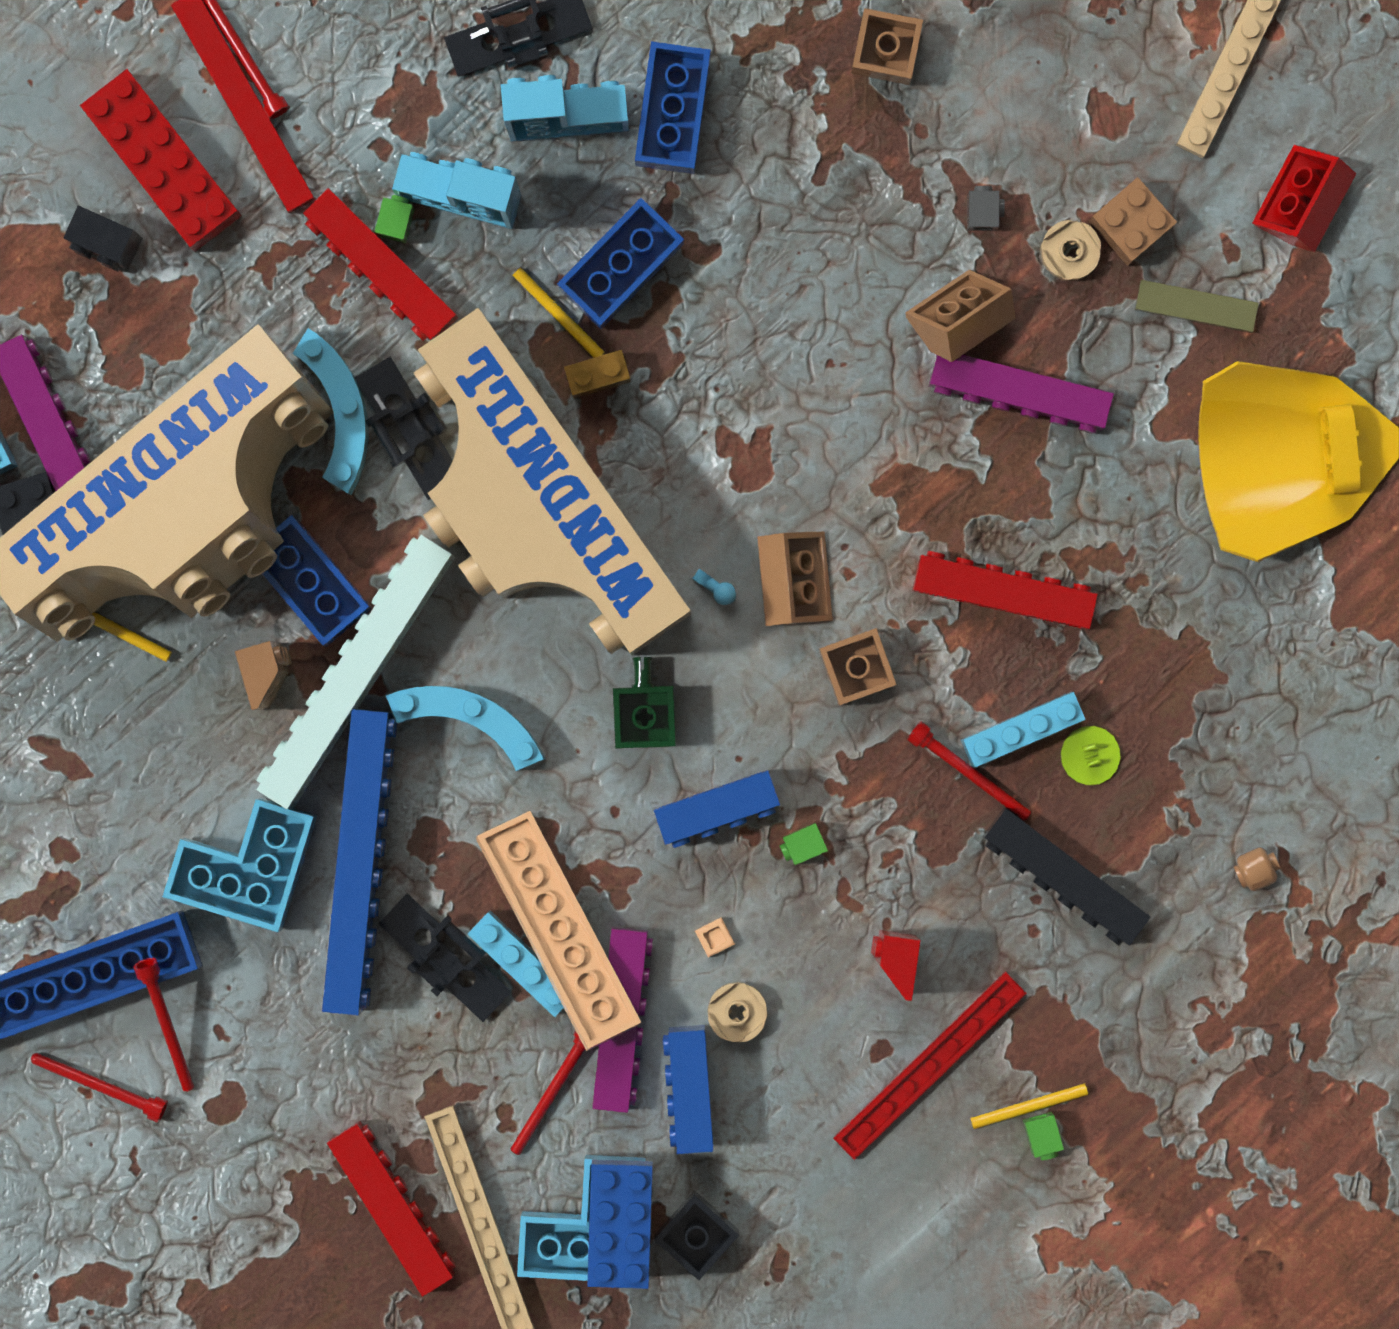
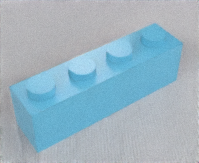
[961,692,1086,767]
[468,911,564,1017]

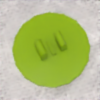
[1061,726,1121,785]

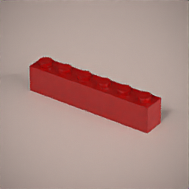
[303,188,458,342]
[912,551,1098,630]
[327,1121,456,1297]

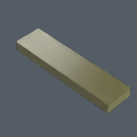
[1135,280,1259,333]

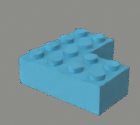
[501,75,629,141]
[392,152,522,229]
[162,798,317,932]
[517,1155,646,1281]

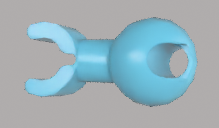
[692,569,736,605]

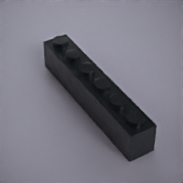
[982,808,1151,946]

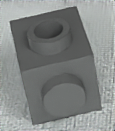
[967,186,1005,231]

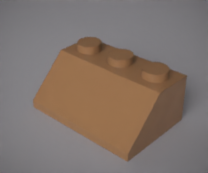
[905,270,1015,362]
[757,531,833,626]
[235,641,292,710]

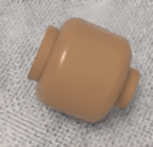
[1234,847,1281,891]

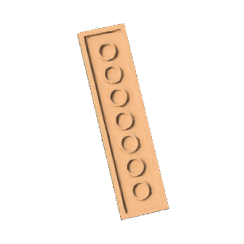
[476,811,641,1051]

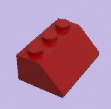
[1252,145,1357,253]
[871,930,921,1001]

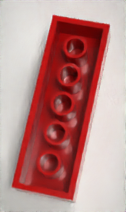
[79,69,242,252]

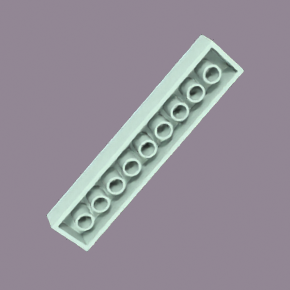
[256,535,456,809]

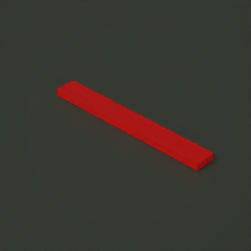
[171,0,315,213]
[833,971,1027,1160]

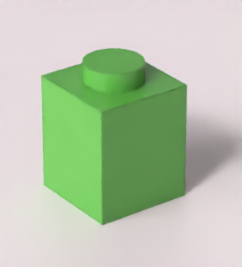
[374,195,415,244]
[779,823,828,865]
[1023,1112,1064,1160]

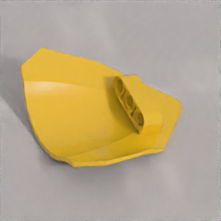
[1198,361,1399,562]

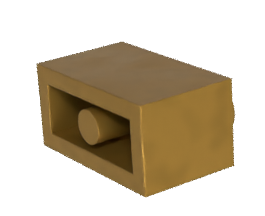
[564,350,631,399]

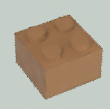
[851,8,923,85]
[1089,177,1177,266]
[818,628,897,705]

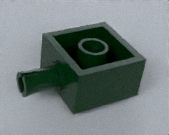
[613,657,676,749]

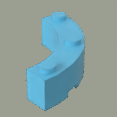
[292,328,369,495]
[386,686,545,771]

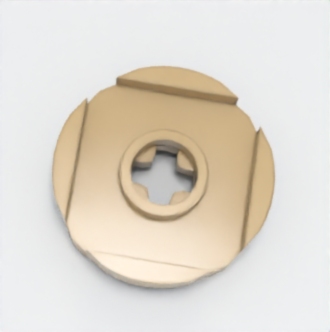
[1040,220,1101,281]
[708,982,767,1042]

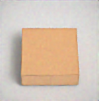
[695,917,735,958]

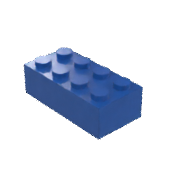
[635,41,711,174]
[557,198,684,329]
[262,515,372,647]
[653,770,780,848]
[663,1025,713,1154]
[587,1160,653,1289]

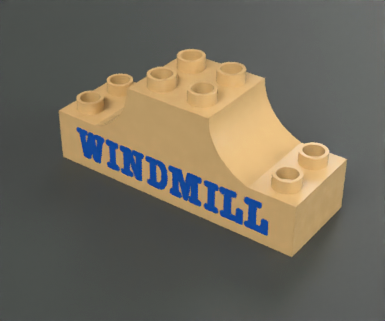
[413,308,691,655]
[0,324,333,642]

